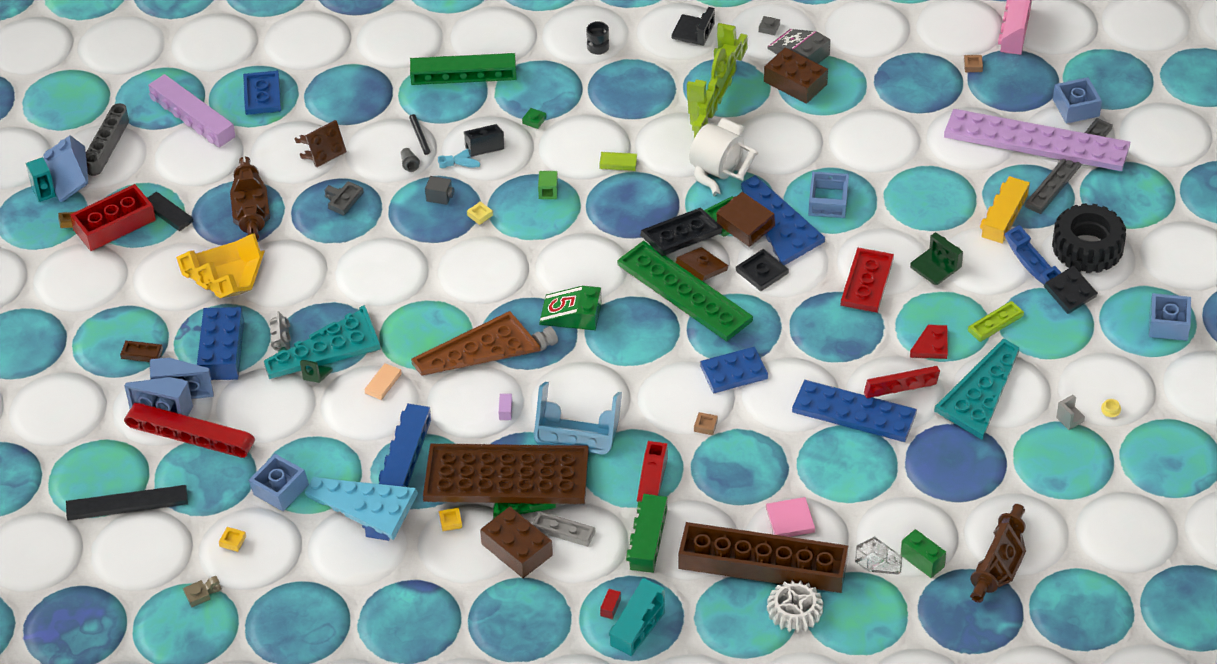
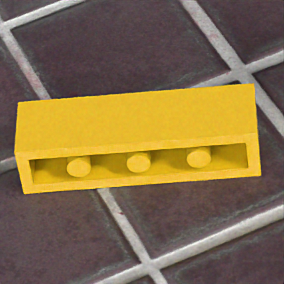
[980,176,1030,244]

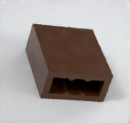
[716,192,775,247]

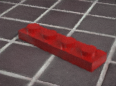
[864,366,940,398]

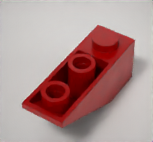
[637,441,668,502]

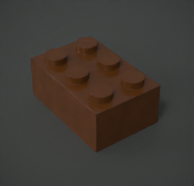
[764,47,828,104]
[480,507,553,578]

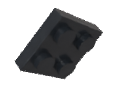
[1044,266,1098,314]

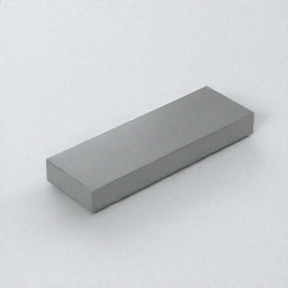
[532,511,595,547]

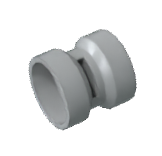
[532,326,558,351]

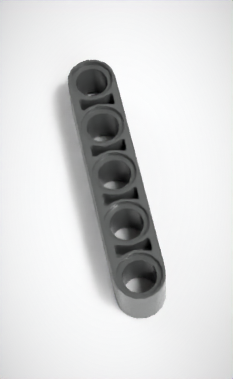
[86,103,129,176]

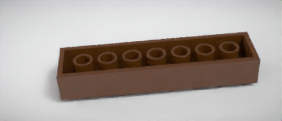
[678,522,849,593]

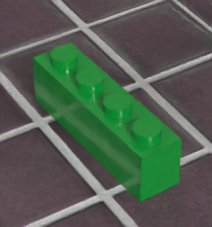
[626,494,668,573]

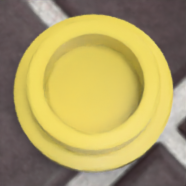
[1101,399,1121,417]

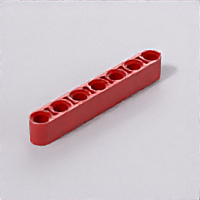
[124,403,255,458]

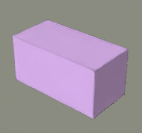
[498,394,513,420]

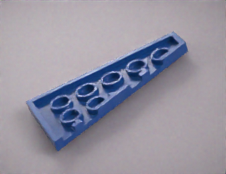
[741,175,825,265]

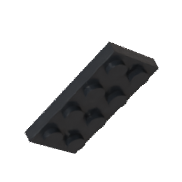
[640,207,723,256]

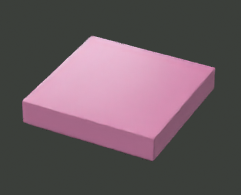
[766,497,815,537]

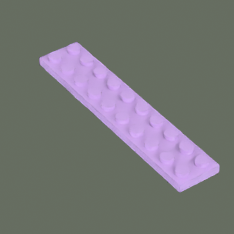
[944,109,1131,171]

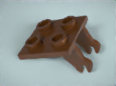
[294,120,347,167]

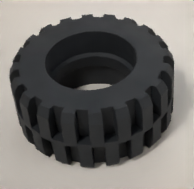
[1052,203,1126,273]

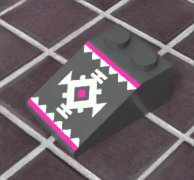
[767,29,831,64]

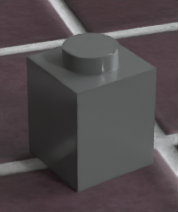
[425,176,454,205]

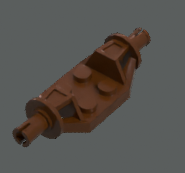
[230,156,270,240]
[970,504,1026,603]

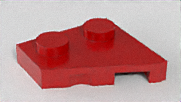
[910,325,948,359]

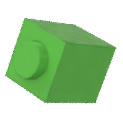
[538,171,558,199]

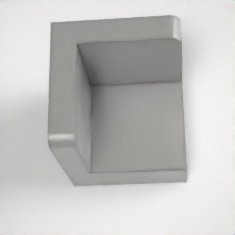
[1056,395,1085,430]

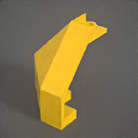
[176,233,265,298]

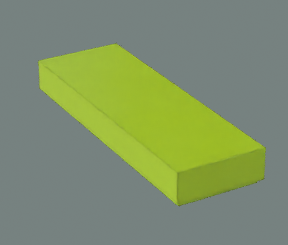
[968,301,1024,342]

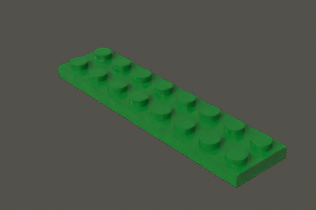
[617,240,753,342]

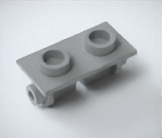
[270,311,291,351]

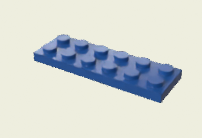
[792,379,917,442]

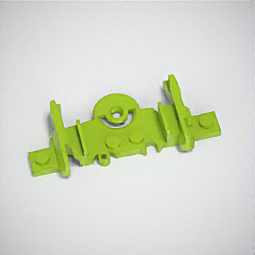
[687,23,748,138]

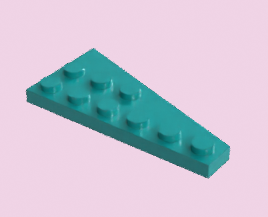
[264,305,381,379]
[934,338,1019,440]

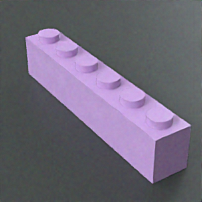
[148,74,235,148]

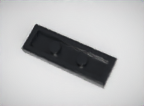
[147,191,193,231]

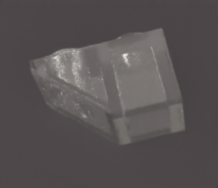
[855,536,902,575]

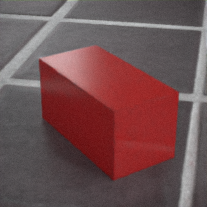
[600,589,621,619]

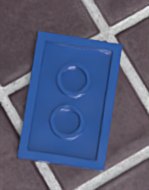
[243,70,281,115]
[700,346,768,394]

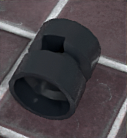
[586,21,609,55]

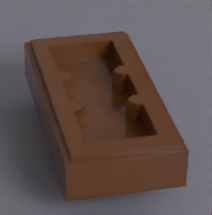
[120,340,163,362]

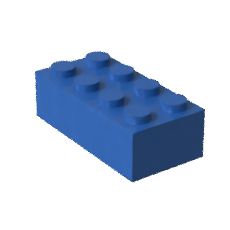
[197,307,244,380]

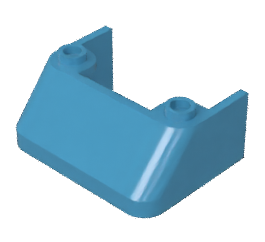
[534,382,622,454]

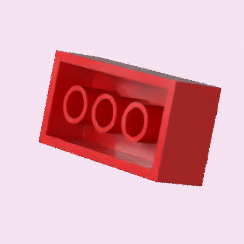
[70,184,156,251]

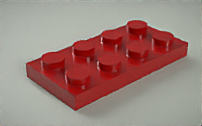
[840,247,894,313]

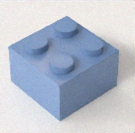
[1053,77,1102,124]
[1149,293,1191,341]
[248,454,309,511]

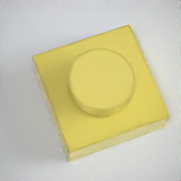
[467,201,493,225]

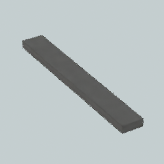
[1025,118,1113,214]

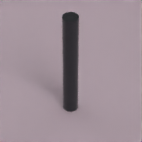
[409,114,431,155]

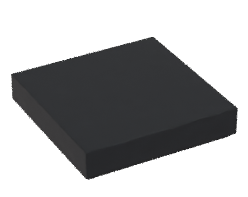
[736,249,789,291]

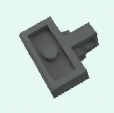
[325,181,364,216]

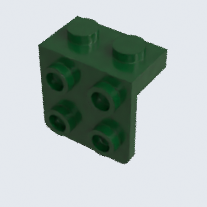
[910,232,963,285]

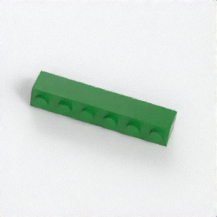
[410,53,517,85]

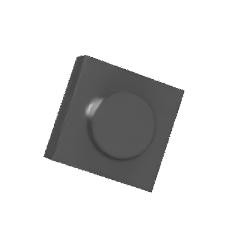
[758,16,780,36]

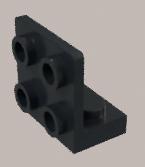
[671,7,715,46]

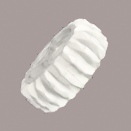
[767,580,823,633]

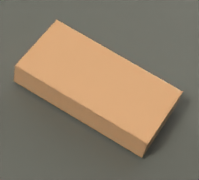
[365,363,402,400]

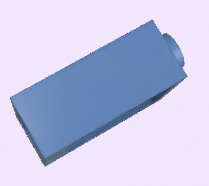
[808,171,849,218]

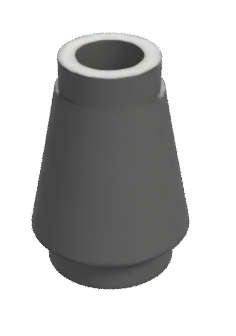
[401,148,420,172]

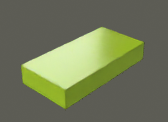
[599,152,637,171]

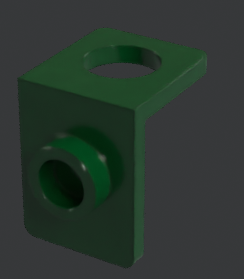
[300,360,333,383]

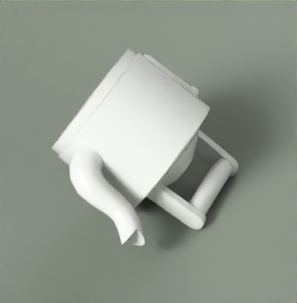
[689,118,758,196]

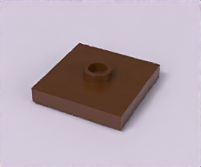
[675,247,729,281]

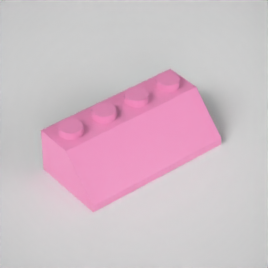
[998,0,1032,55]

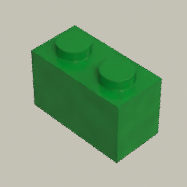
[900,529,946,578]

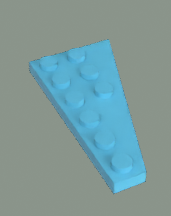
[305,477,418,540]

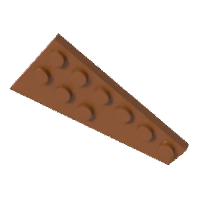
[411,311,540,376]

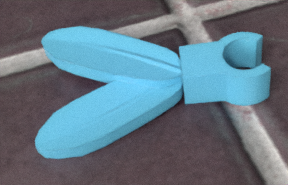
[438,149,480,168]

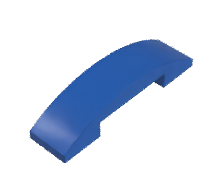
[1005,225,1061,285]

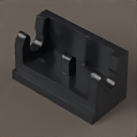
[463,124,504,157]

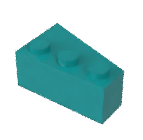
[609,578,665,656]

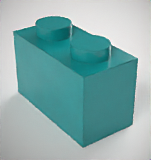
[26,157,56,202]

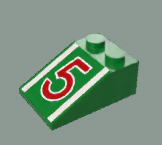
[539,285,602,331]

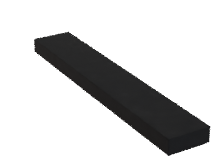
[66,485,188,521]

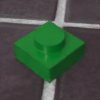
[522,108,546,129]

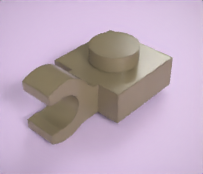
[183,576,221,608]

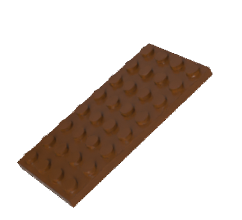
[423,443,589,504]

